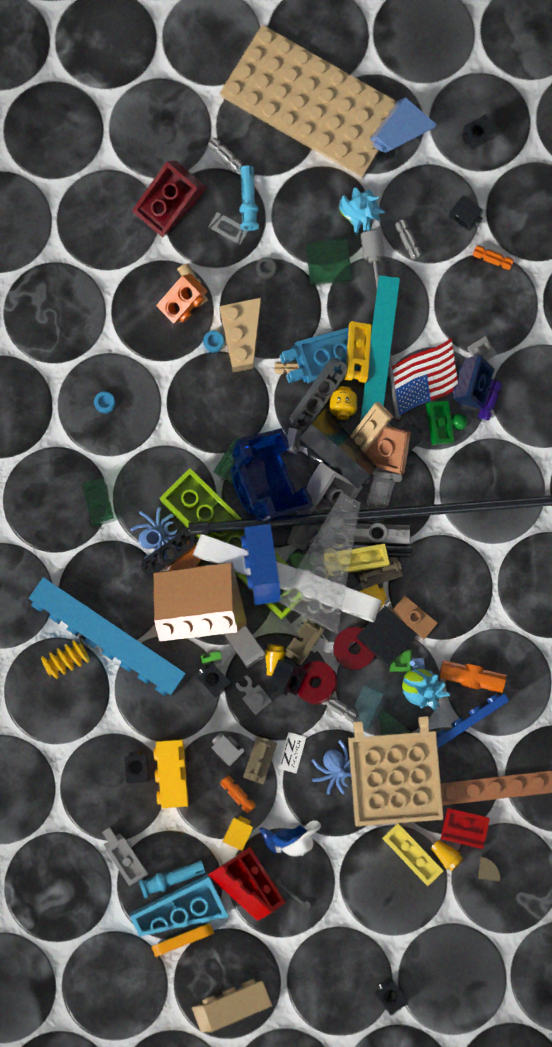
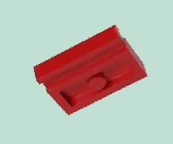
[440,808,490,849]

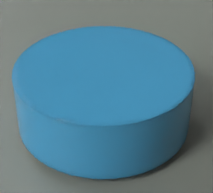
[203,330,225,353]
[94,391,116,414]

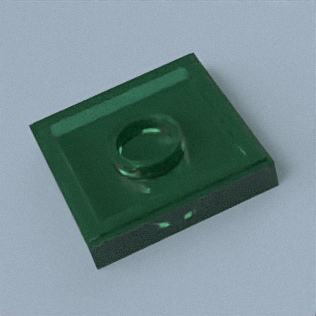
[306,239,352,286]

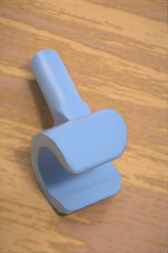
[410,657,425,669]

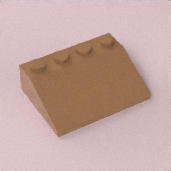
[153,562,247,641]

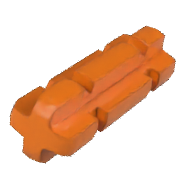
[473,245,514,270]
[220,775,256,813]

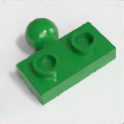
[426,401,468,445]

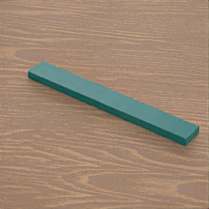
[360,275,400,422]

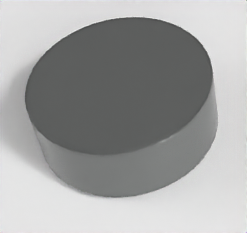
[256,257,277,279]

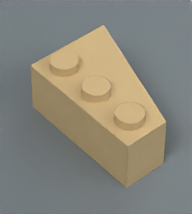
[219,298,261,373]
[192,979,272,1032]

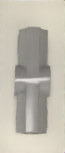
[345,523,410,544]

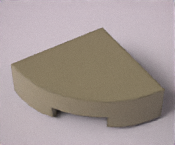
[478,857,500,881]

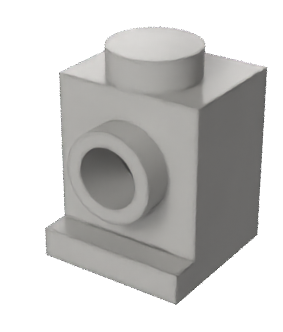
[211,733,245,766]

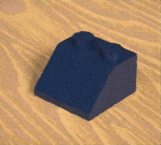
[453,356,494,409]

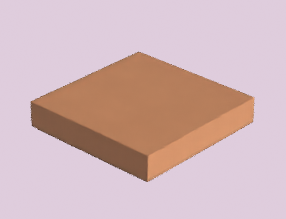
[366,426,411,474]

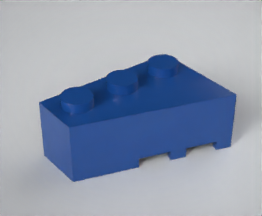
[241,524,281,605]

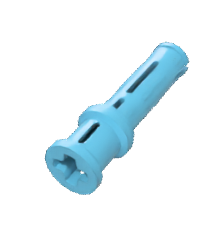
[240,166,259,231]
[139,860,206,898]

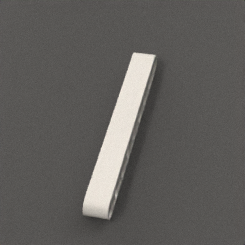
[193,535,382,622]

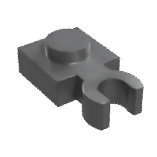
[236,675,272,715]

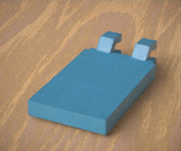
[279,328,360,383]

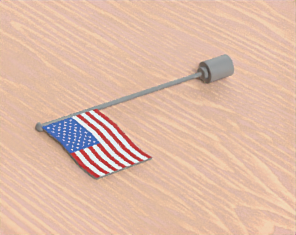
[360,230,458,421]

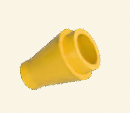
[265,644,286,676]
[431,839,464,871]

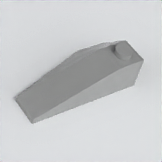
[287,462,363,551]

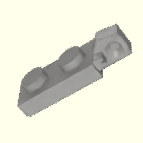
[102,827,148,886]

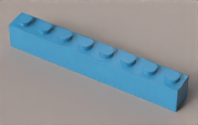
[28,577,186,697]

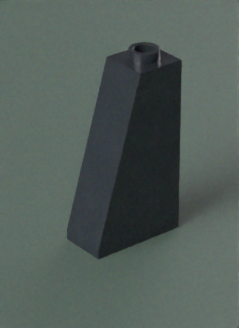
[300,409,377,489]

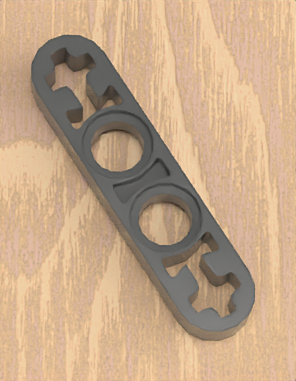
[289,358,347,432]

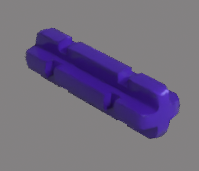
[478,380,502,421]

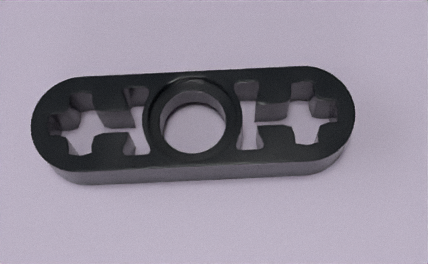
[141,531,196,577]

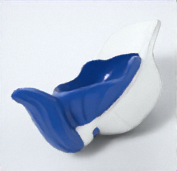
[259,821,321,856]

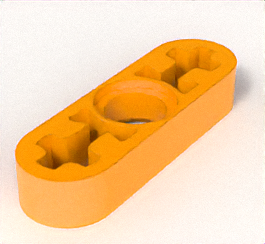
[151,923,214,957]

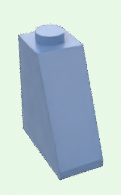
[370,97,437,152]

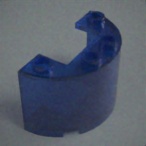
[231,428,313,521]

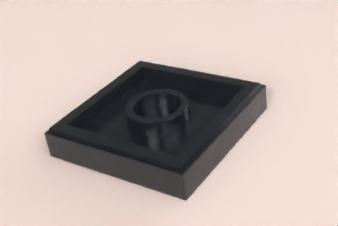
[356,606,416,666]

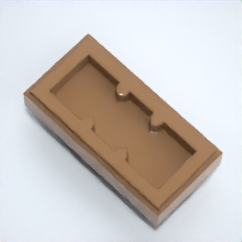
[392,596,438,640]

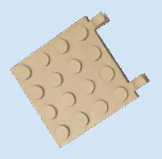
[348,717,443,826]

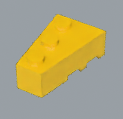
[153,740,189,808]

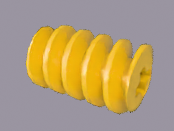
[41,640,90,679]

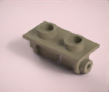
[357,557,403,589]
[285,619,325,665]
[243,736,277,785]

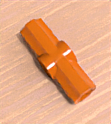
[439,660,506,693]

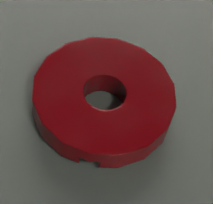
[333,627,374,670]
[297,661,338,704]

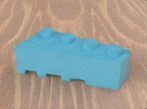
[130,874,228,937]

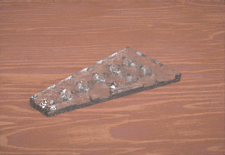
[279,492,361,634]

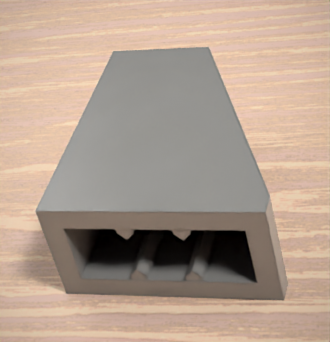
[224,626,265,669]

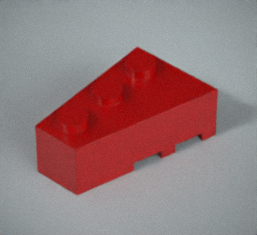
[208,847,286,921]

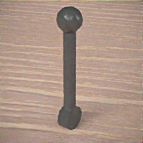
[273,878,311,910]

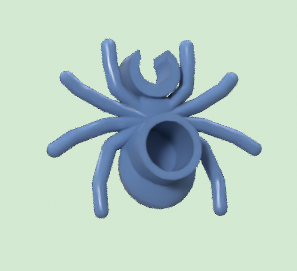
[130,507,181,560]
[312,740,351,794]

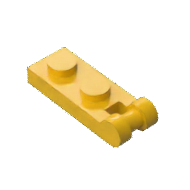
[344,321,372,383]

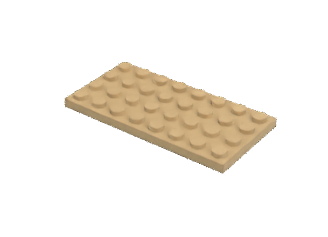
[220,25,397,178]

